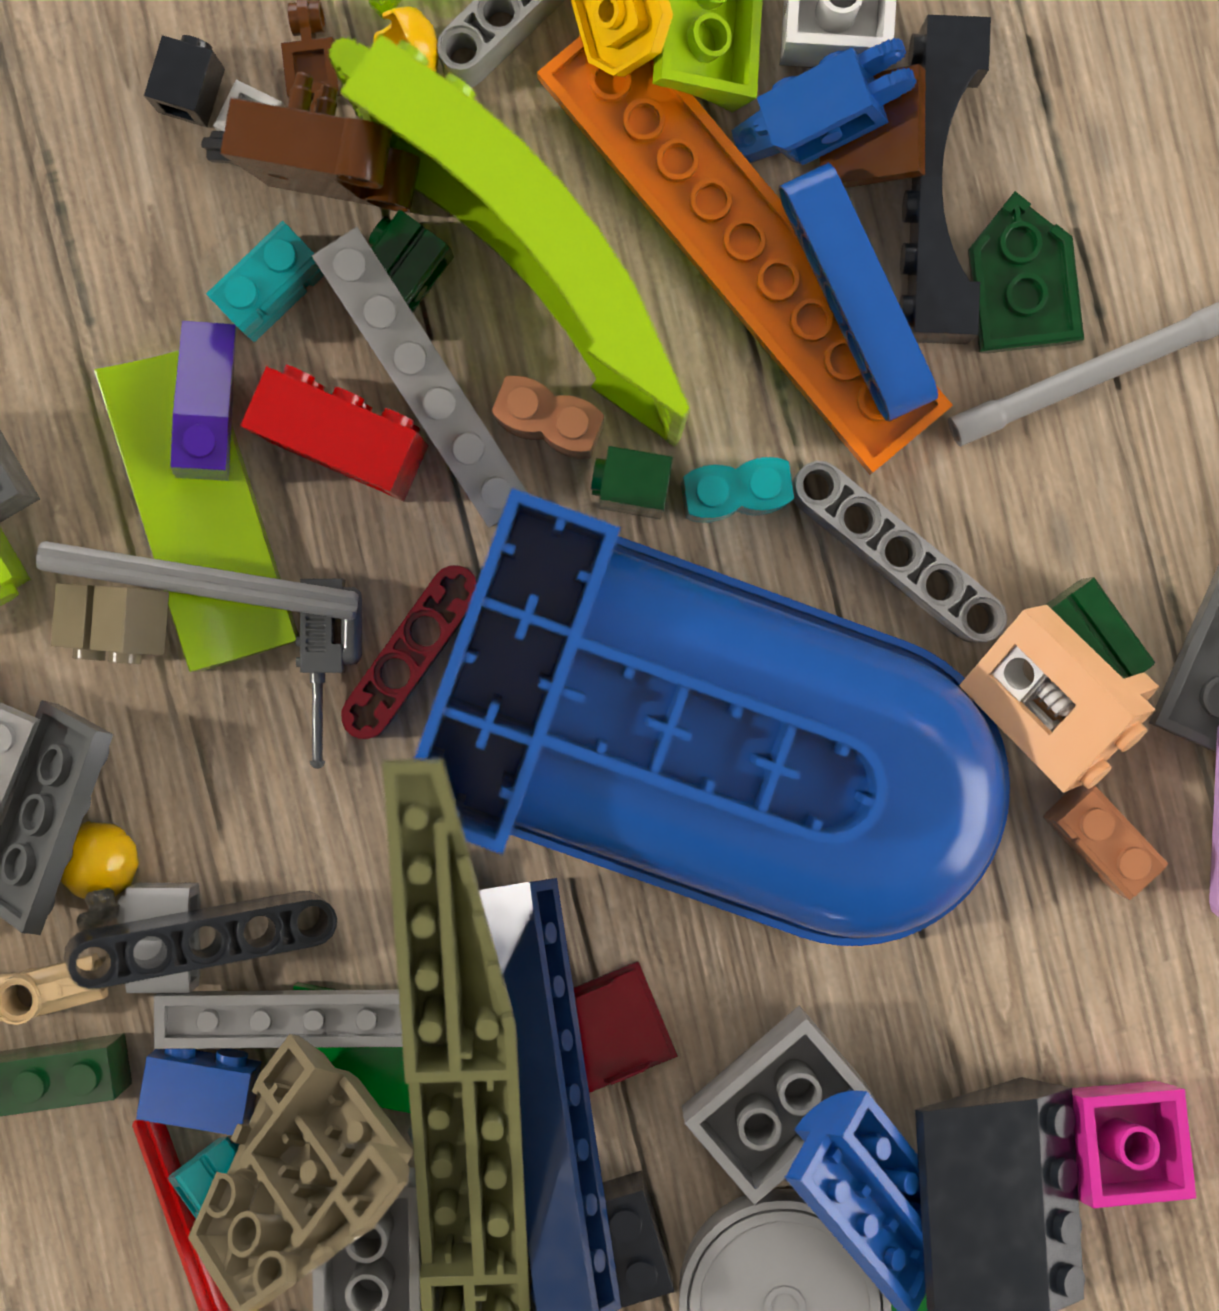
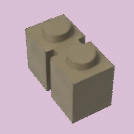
[51,583,169,664]

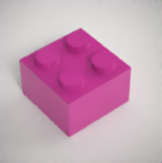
[1072,1081,1197,1209]

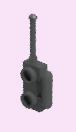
[296,579,362,769]

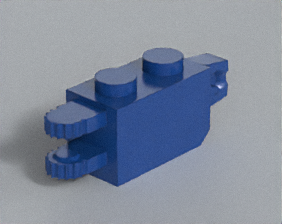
[731,38,917,165]

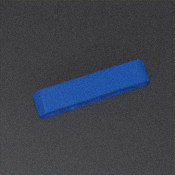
[778,163,938,422]

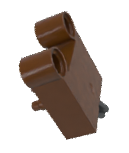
[201,72,421,212]

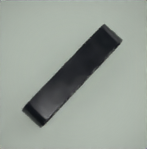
[64,891,337,989]

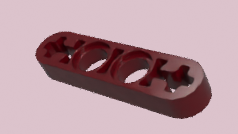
[341,565,478,739]

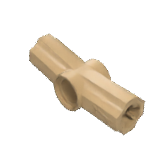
[0,953,108,1025]

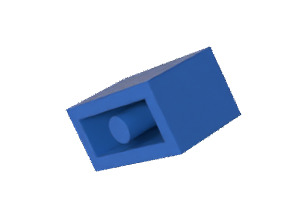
[136,1048,262,1135]

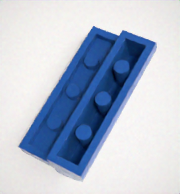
[784,1090,926,1311]

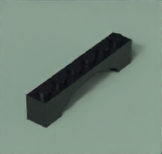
[899,14,991,345]

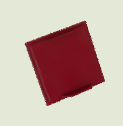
[573,961,678,1093]

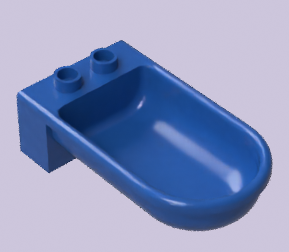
[414,488,1010,946]

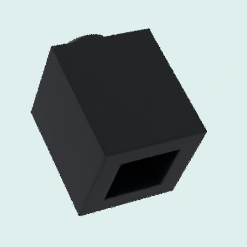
[144,35,225,128]

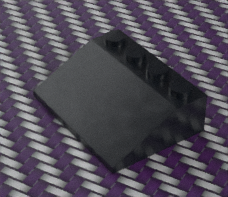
[915,1077,1085,1311]

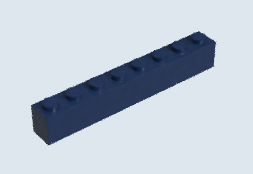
[479,878,621,1311]

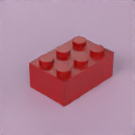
[240,364,429,502]

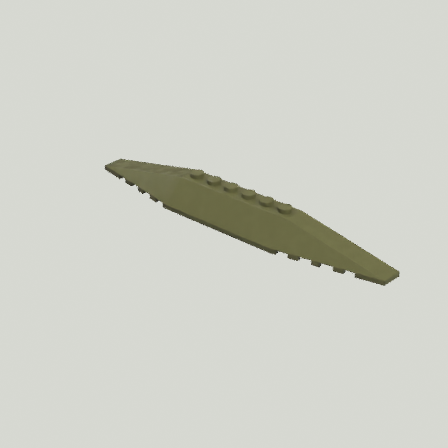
[382,758,531,1311]

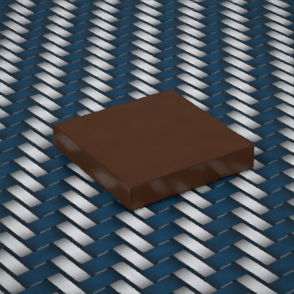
[820,64,926,188]

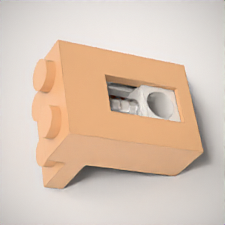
[959,605,1159,793]

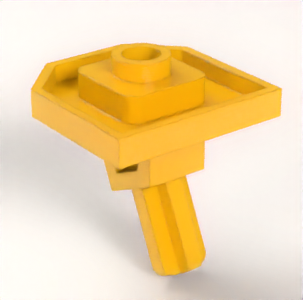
[571,0,673,77]

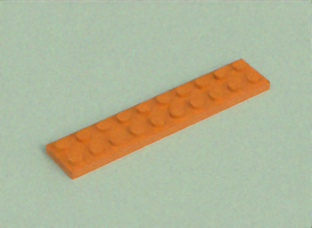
[537,35,953,475]

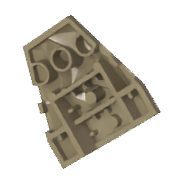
[188,1034,413,1311]

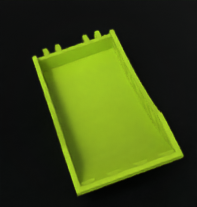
[328,34,690,447]

